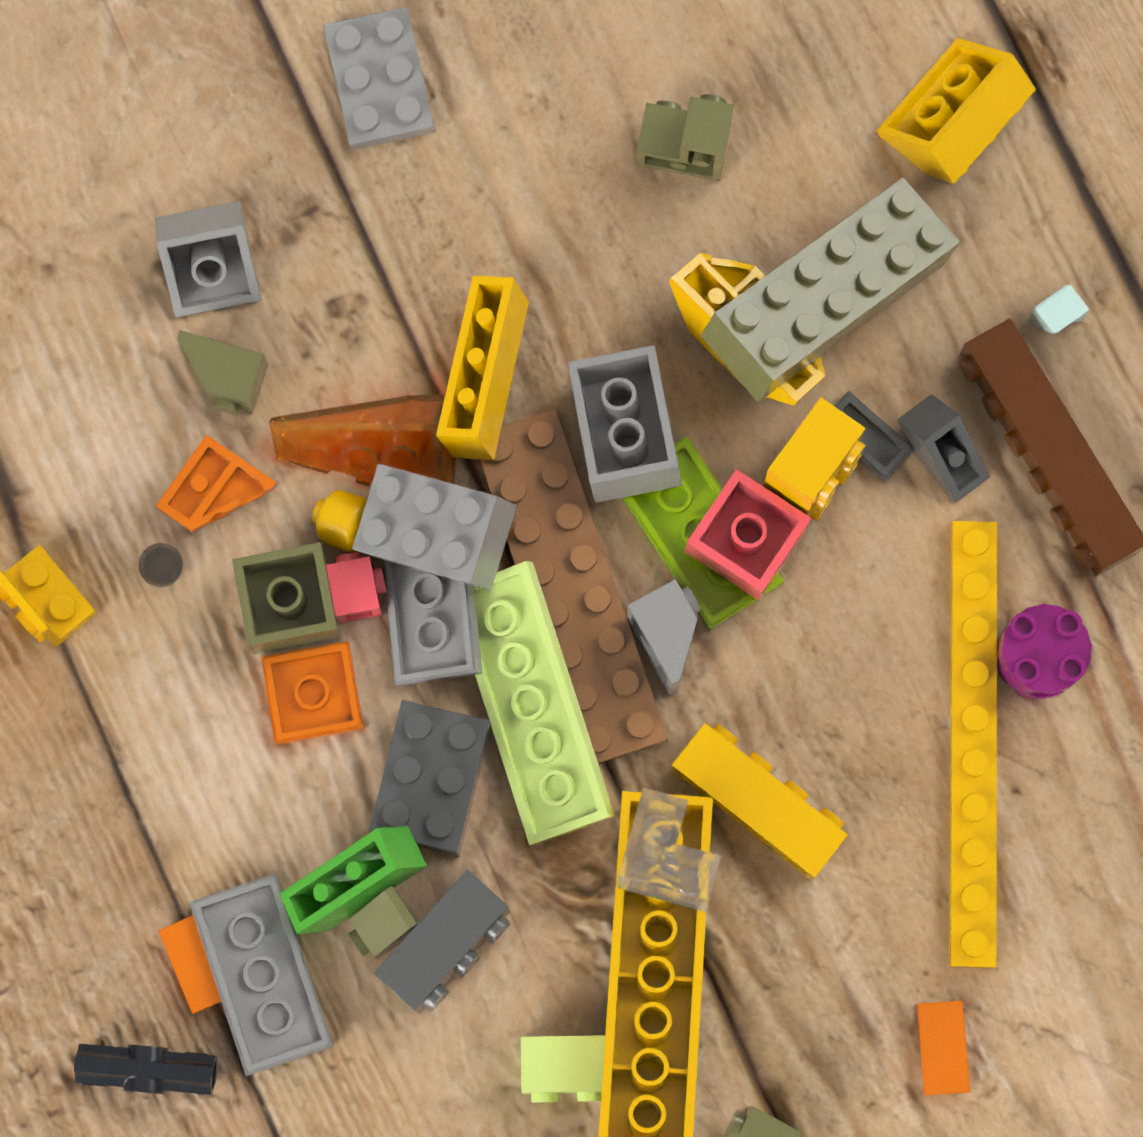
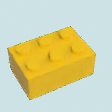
[763,397,866,521]

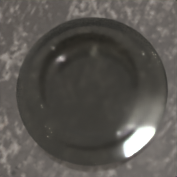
[138,543,184,588]

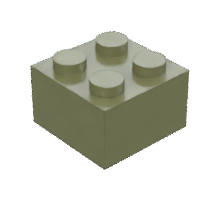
[232,542,341,654]

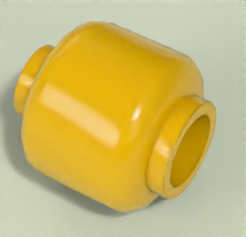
[312,489,367,553]

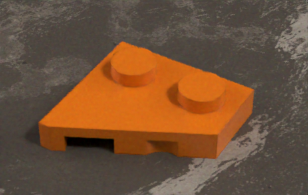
[155,435,277,533]

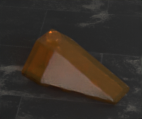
[269,395,456,486]

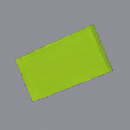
[622,436,784,631]

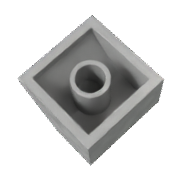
[155,201,261,317]
[627,579,700,696]

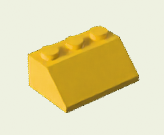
[876,38,1036,184]

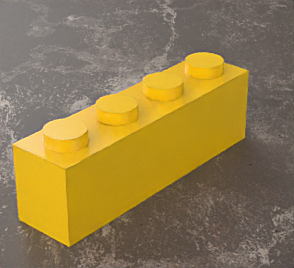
[436,276,529,460]
[670,723,848,881]

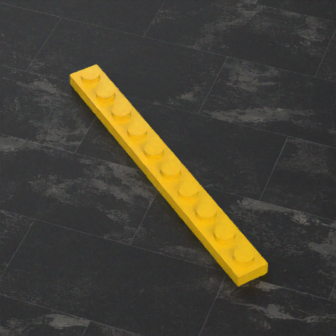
[949,521,997,968]

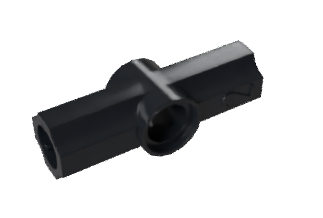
[74,1043,217,1095]

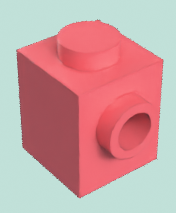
[326,552,387,624]

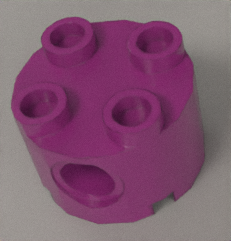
[997,604,1092,700]

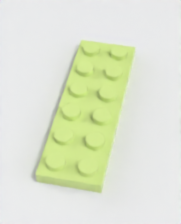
[474,561,615,845]

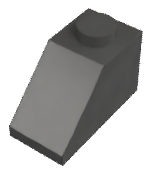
[897,394,990,503]

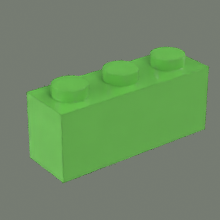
[279,826,427,934]

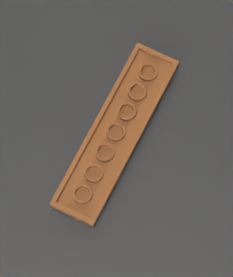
[479,409,668,765]

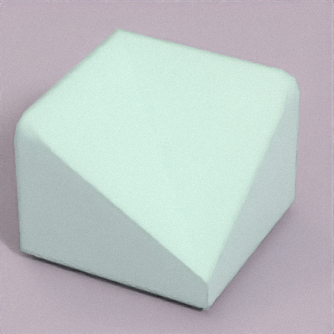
[1029,284,1090,334]

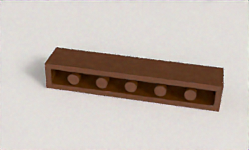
[959,318,1143,577]

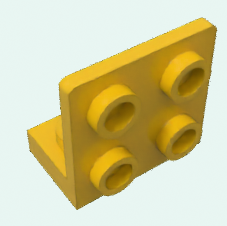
[0,544,98,647]

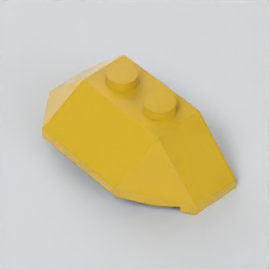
[669,253,825,406]

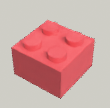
[685,469,812,601]

